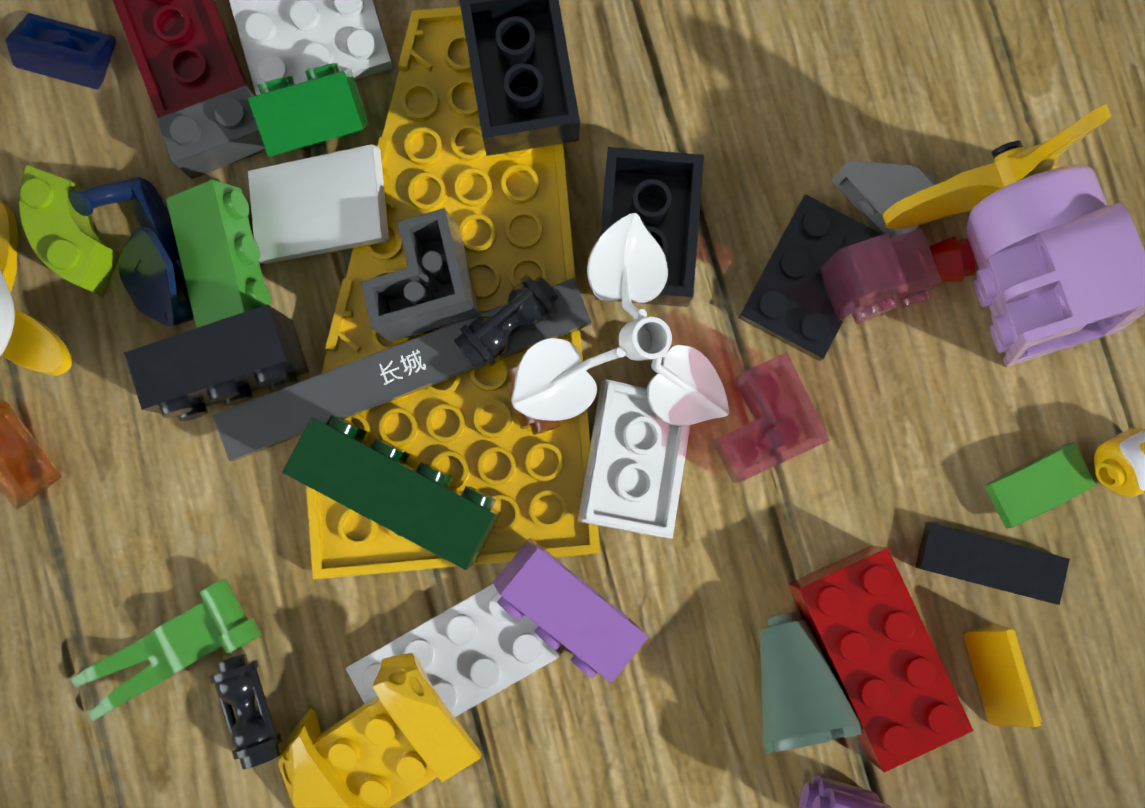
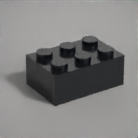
[459,0,580,156]
[595,147,704,307]
[124,304,309,421]

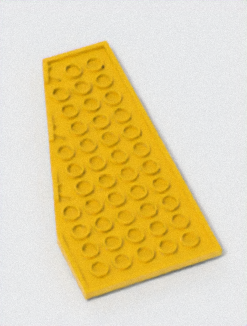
[306,6,600,579]

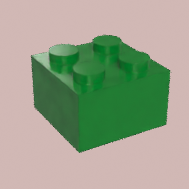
[248,63,369,157]

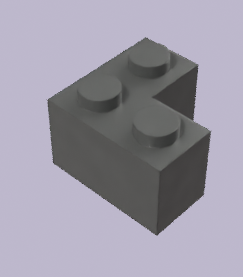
[361,208,481,342]

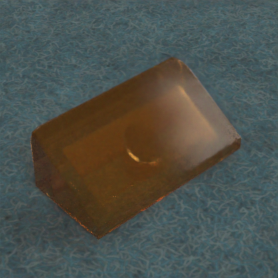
[0,402,61,510]

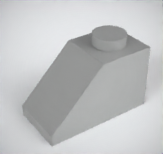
[831,161,938,248]

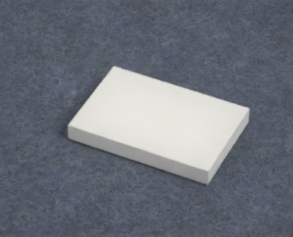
[248,144,389,264]
[577,379,690,539]

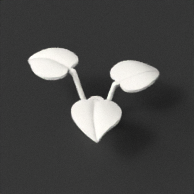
[511,213,729,426]

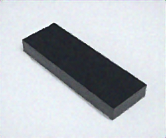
[915,522,1070,605]

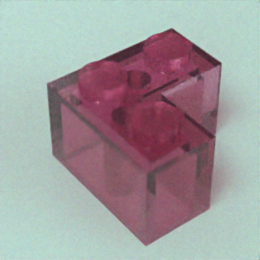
[819,228,942,325]
[712,352,830,483]

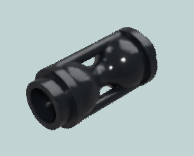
[453,274,558,371]
[209,654,282,769]

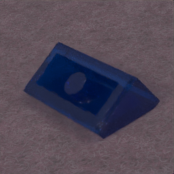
[5,13,116,90]

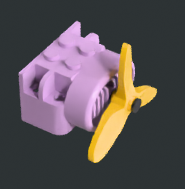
[883,104,1145,367]

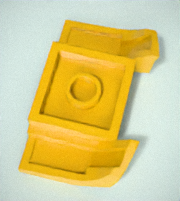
[278,653,482,808]

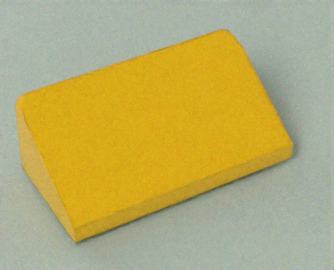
[963,623,1042,727]

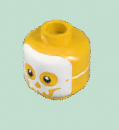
[1094,428,1145,498]

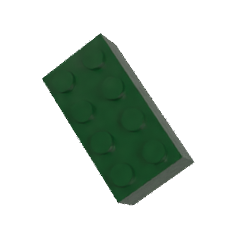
[282,415,501,570]

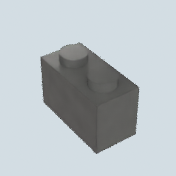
[156,85,266,179]

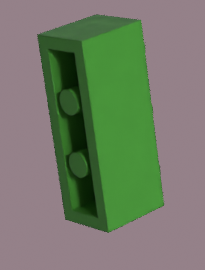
[166,180,271,328]

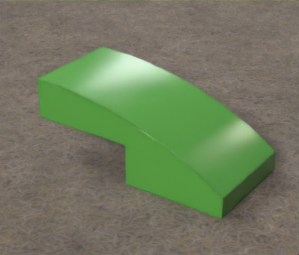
[985,442,1096,529]

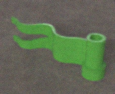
[71,578,262,721]

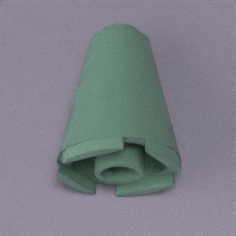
[760,613,862,754]

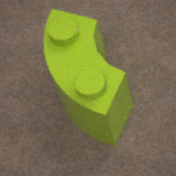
[19,165,120,297]

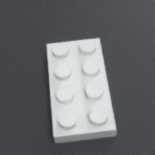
[345,584,560,717]

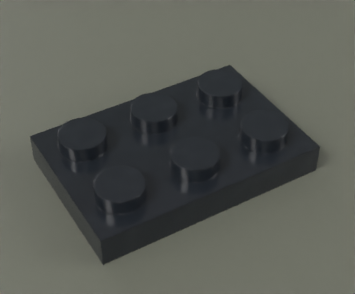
[738,194,888,361]

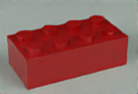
[788,545,974,773]

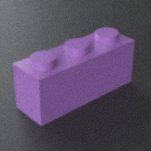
[493,538,649,683]

